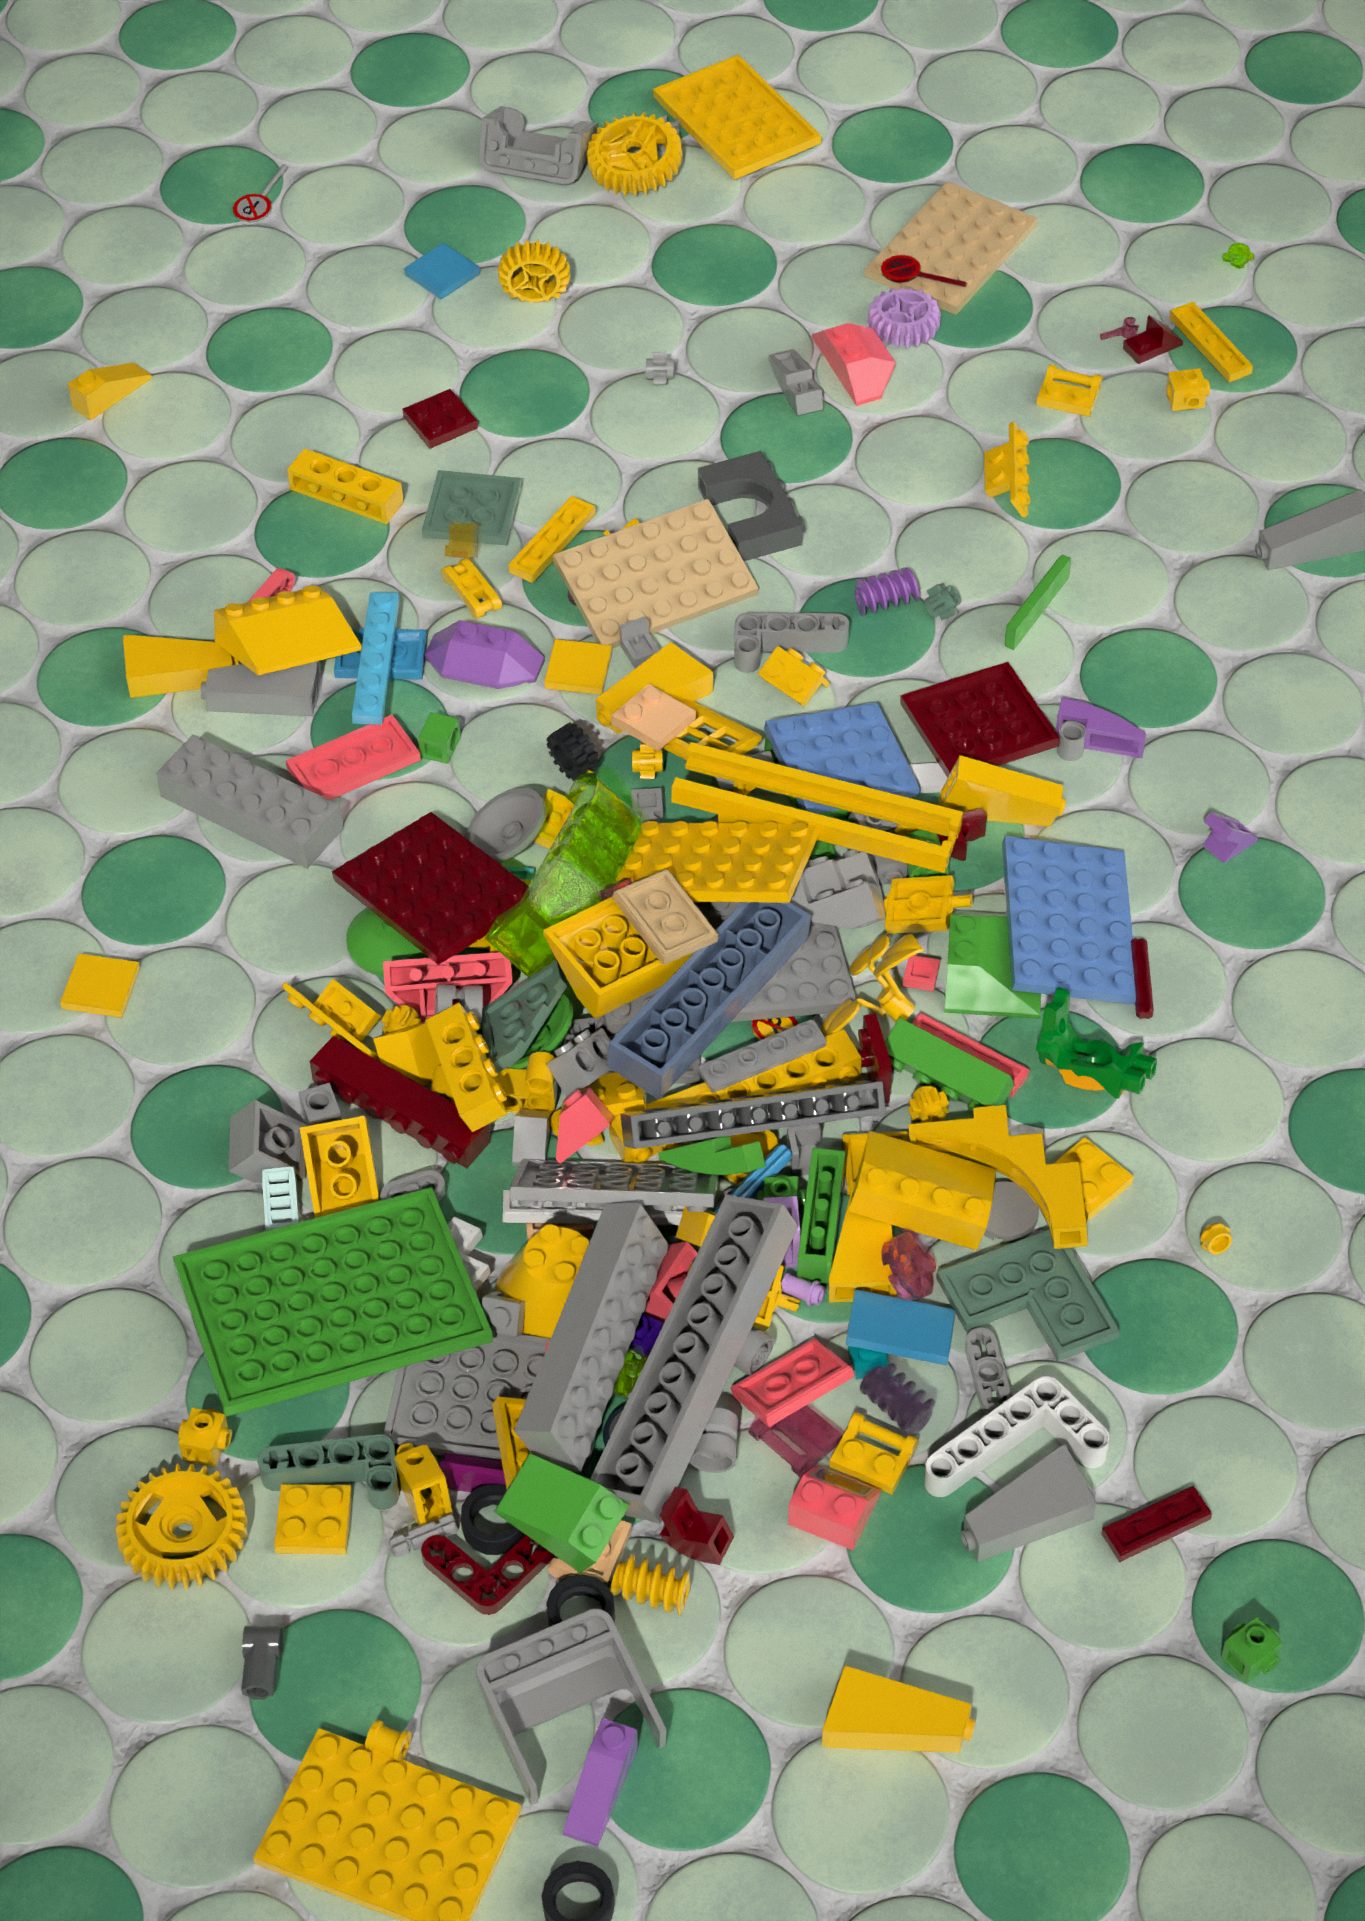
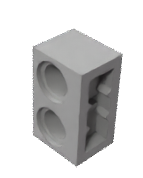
[546,1028,611,1097]

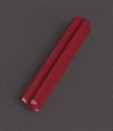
[1131,938,1154,1019]

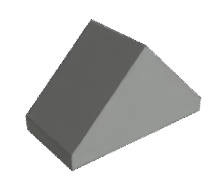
[512,1109,553,1166]

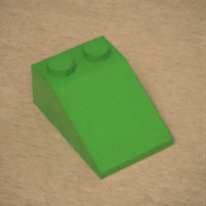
[493,1453,630,1573]

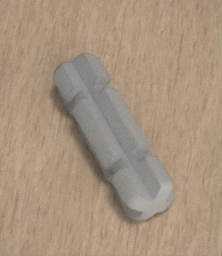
[389,1514,458,1557]

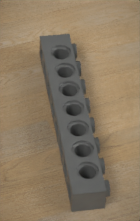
[620,1079,886,1149]

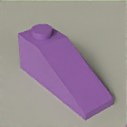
[563,1718,638,1847]

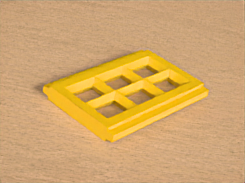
[663,699,762,761]

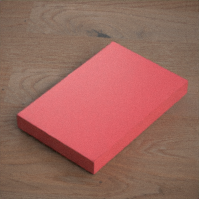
[730,1338,854,1427]

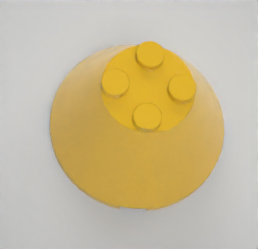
[494,1224,590,1338]

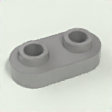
[380,1170,446,1202]

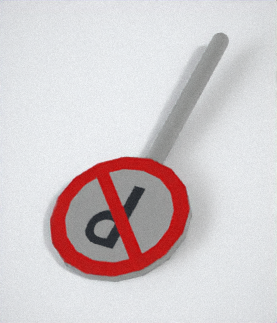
[233,164,287,223]

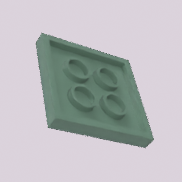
[422,470,521,546]

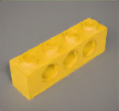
[287,448,404,525]
[425,1002,507,1132]

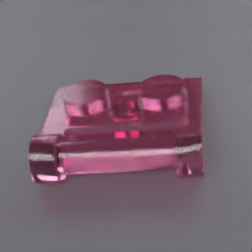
[748,1405,842,1477]

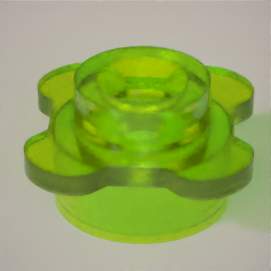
[1222,243,1255,269]

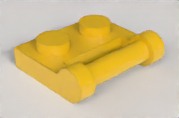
[1036,364,1103,417]
[829,1412,919,1495]

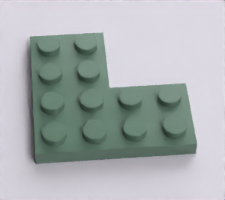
[936,1229,1120,1361]

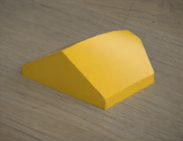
[373,1022,441,1086]

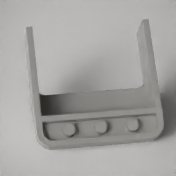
[476,1609,667,1806]

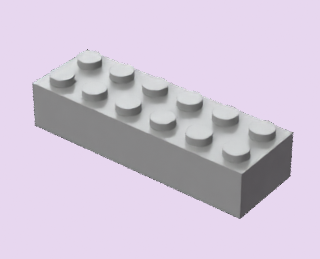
[156,734,343,869]

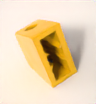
[394,1443,453,1526]

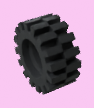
[546,722,599,781]

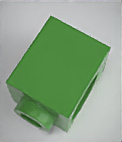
[418,712,460,764]

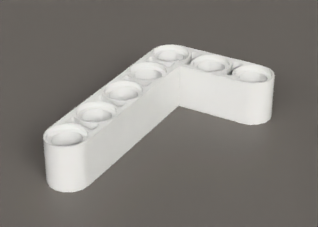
[924,1376,1110,1497]

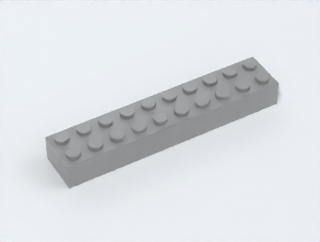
[590,1195,798,1524]

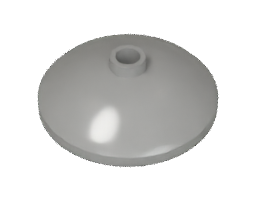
[465,787,546,863]

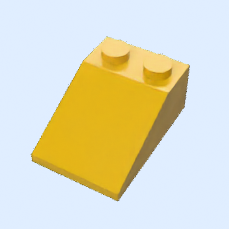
[300,1116,380,1218]

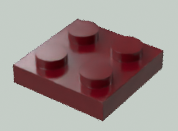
[402,389,478,449]

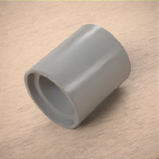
[1057,721,1086,761]

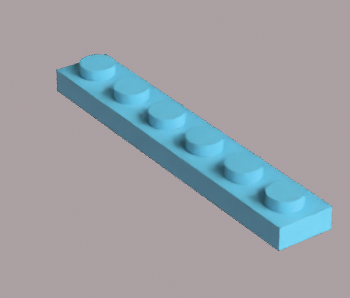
[352,592,400,725]

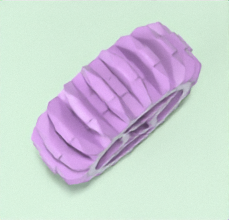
[868,286,941,349]

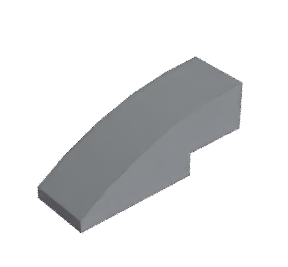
[768,349,823,416]

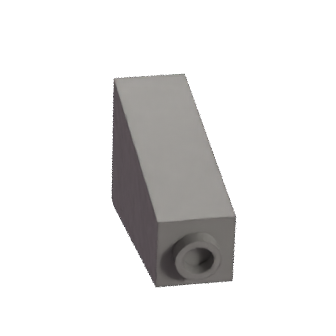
[1256,490,1365,570]
[201,661,321,716]
[960,1445,1096,1562]

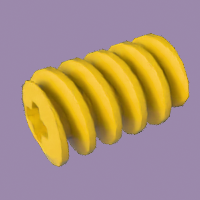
[611,1554,690,1616]

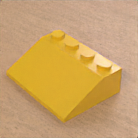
[214,585,361,676]
[543,896,695,1019]
[848,1130,996,1251]

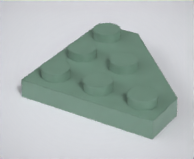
[481,960,567,1073]

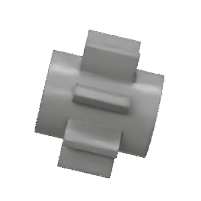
[646,352,674,385]

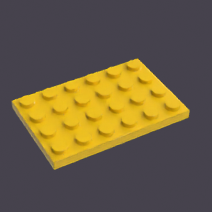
[653,54,821,180]
[606,821,819,903]
[253,1728,522,1921]

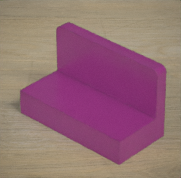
[438,1453,506,1493]

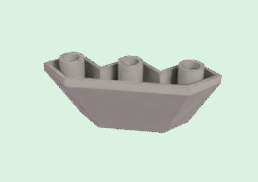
[790,849,885,930]

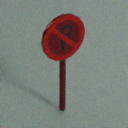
[881,255,967,287]

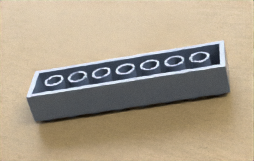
[606,902,812,1099]

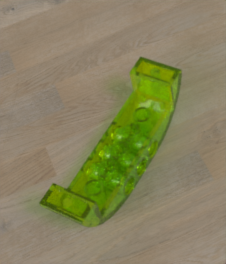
[485,773,642,978]

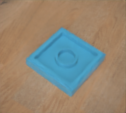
[404,243,480,299]

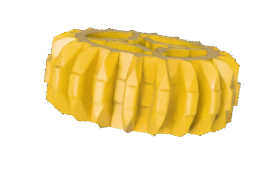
[498,239,570,303]

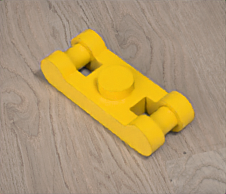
[441,558,502,620]

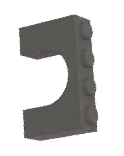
[698,451,806,561]

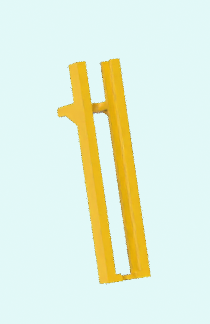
[671,742,963,873]

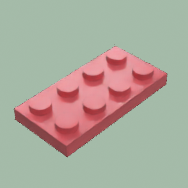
[286,714,421,800]

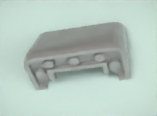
[479,106,599,184]

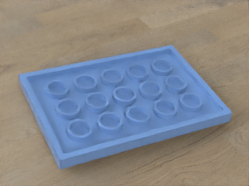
[1002,836,1136,1005]

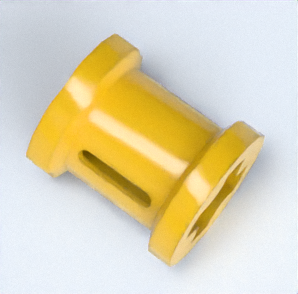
[365,1719,412,1762]

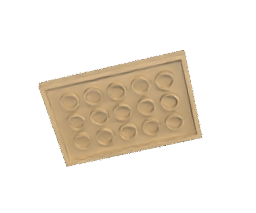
[865,181,1037,315]
[553,499,759,648]

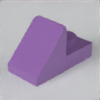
[1204,812,1258,862]

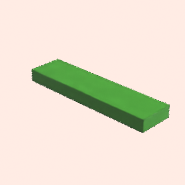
[1005,554,1071,650]

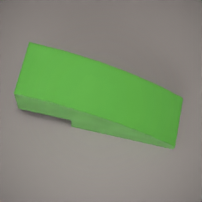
[658,1136,766,1175]

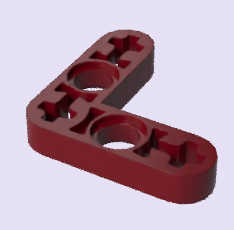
[421,1535,554,1615]

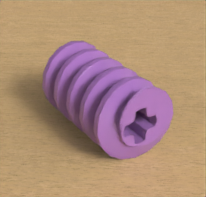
[855,567,919,616]

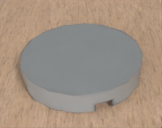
[984,1181,1039,1243]

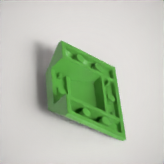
[944,910,1041,1019]

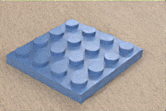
[764,702,920,814]

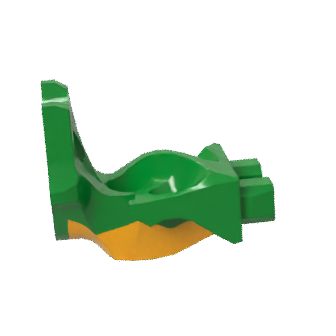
[1036,987,1157,1099]

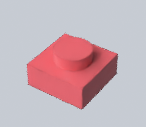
[903,955,940,992]

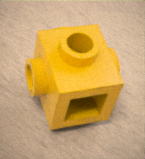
[1166,368,1210,411]
[178,1407,232,1468]

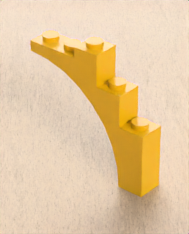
[908,1105,1088,1249]

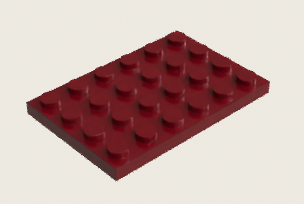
[332,812,540,965]

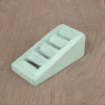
[262,1167,299,1231]

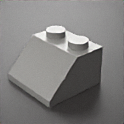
[228,1100,306,1183]

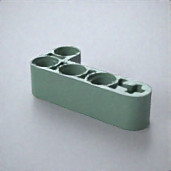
[257,1434,400,1510]

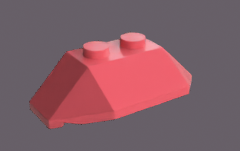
[812,323,895,406]
[383,951,513,1023]

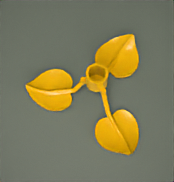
[820,934,924,1037]

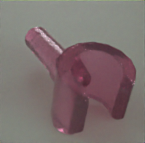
[1100,317,1139,340]

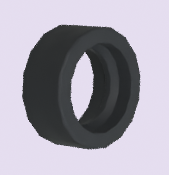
[460,1484,526,1555]
[546,1575,616,1627]
[542,1861,615,1921]

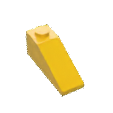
[68,362,152,420]

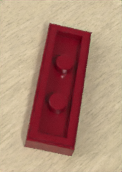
[1101,1486,1212,1562]

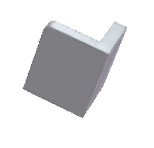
[787,1123,821,1176]

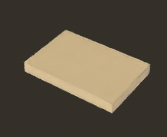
[612,869,718,965]

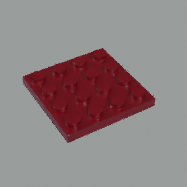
[900,662,1060,778]

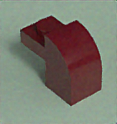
[660,1487,734,1565]

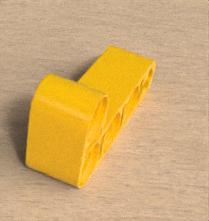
[431,1052,558,1113]

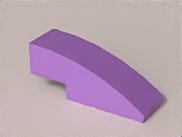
[1056,697,1146,758]

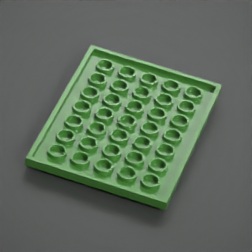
[173,1187,493,1417]

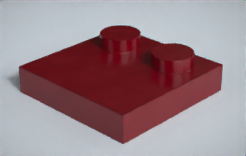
[857,1013,892,1103]

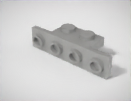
[699,1020,827,1092]

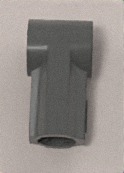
[241,1626,283,1700]

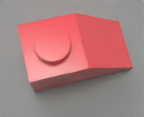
[556,1087,614,1164]

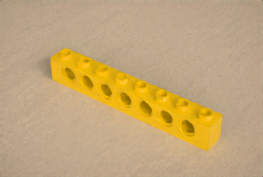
[609,1029,861,1163]

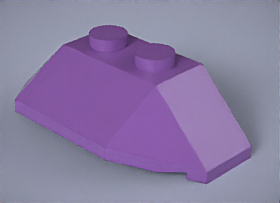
[424,620,545,689]

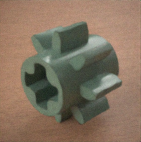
[924,582,961,621]

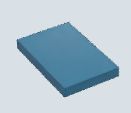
[334,629,427,680]
[845,1289,955,1366]

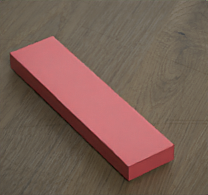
[911,1012,1030,1098]

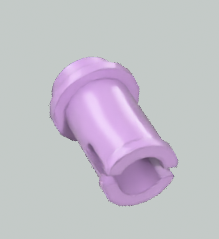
[781,1273,826,1307]

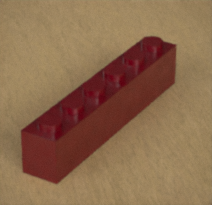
[309,1036,490,1169]

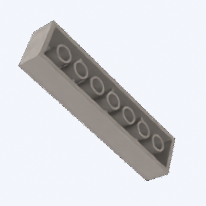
[514,1203,669,1472]

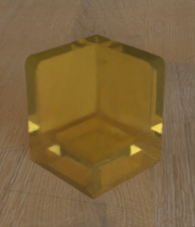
[445,522,479,558]

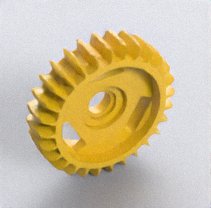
[587,112,683,197]
[115,1463,248,1590]

